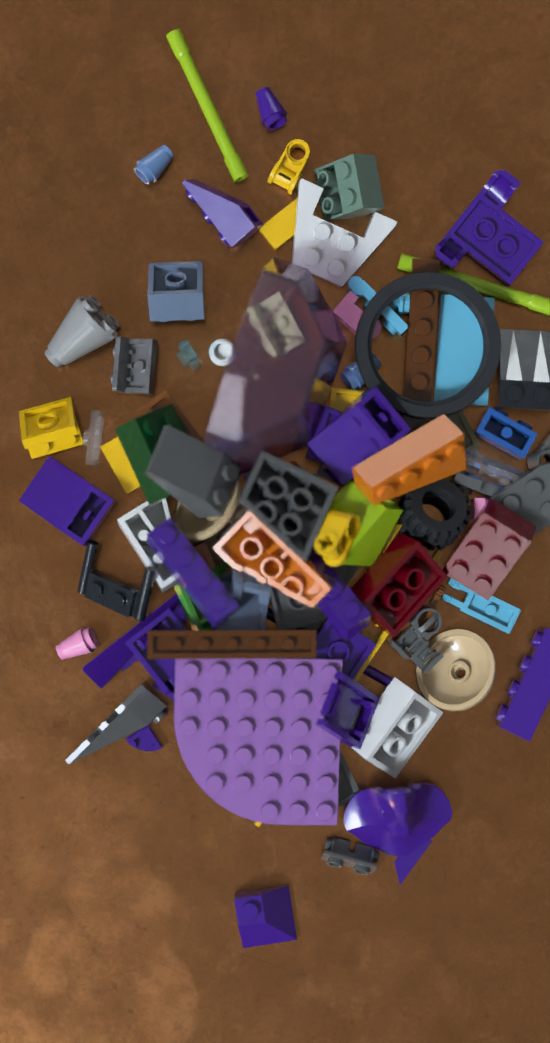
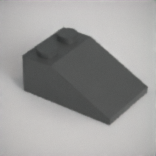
[145,425,241,518]

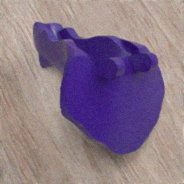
[343,783,452,856]

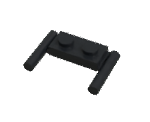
[77,540,156,621]

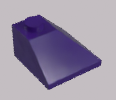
[234,884,297,948]

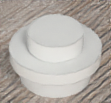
[209,339,236,366]

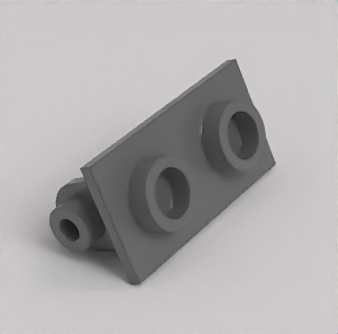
[321,837,380,875]

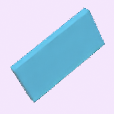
[433,294,495,407]

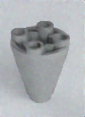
[44,294,120,368]

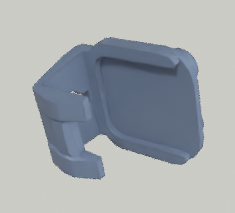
[211,569,271,630]

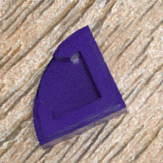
[126,724,163,751]

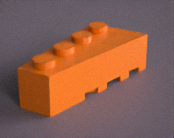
[352,414,466,506]

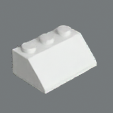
[351,677,443,778]

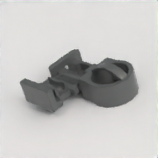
[389,607,444,674]

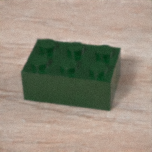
[115,404,186,505]

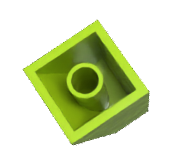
[316,480,403,566]

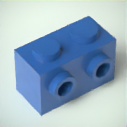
[474,407,538,460]

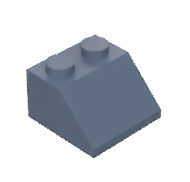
[147,261,205,322]

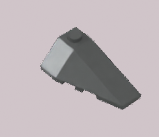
[65,681,168,764]

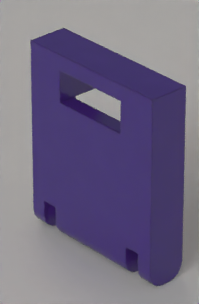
[125,608,188,695]
[316,672,380,749]

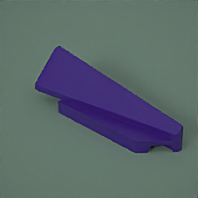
[81,593,188,688]

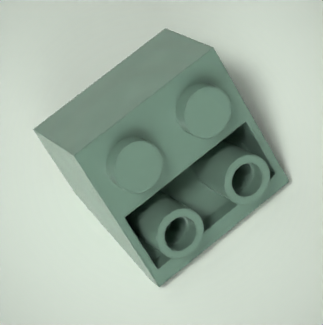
[314,154,385,222]

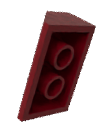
[351,533,448,637]

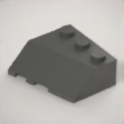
[239,451,338,562]

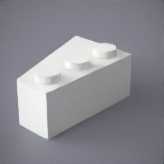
[117,498,178,593]

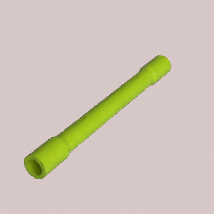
[166,29,249,182]
[397,253,550,315]

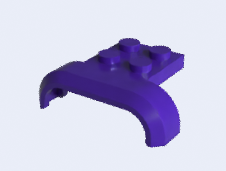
[435,170,544,286]

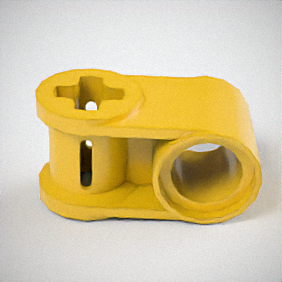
[267,139,310,195]
[314,510,360,567]

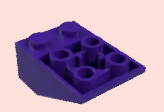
[306,387,411,486]
[19,456,117,546]

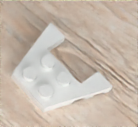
[292,178,397,287]

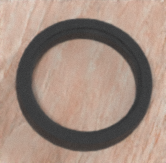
[355,272,501,419]

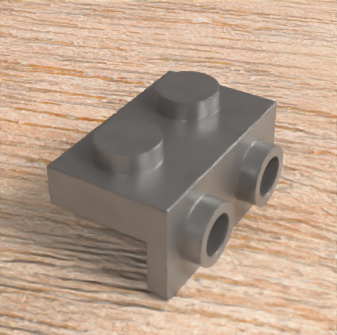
[111,336,158,395]

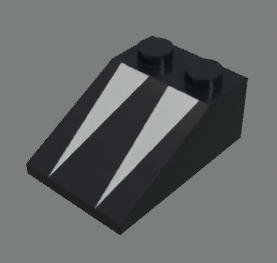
[495,329,550,413]

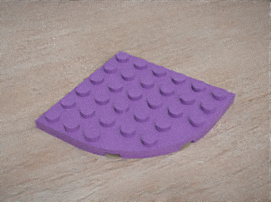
[174,658,343,825]

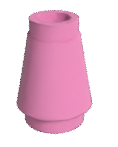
[56,627,99,660]

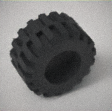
[397,478,472,551]

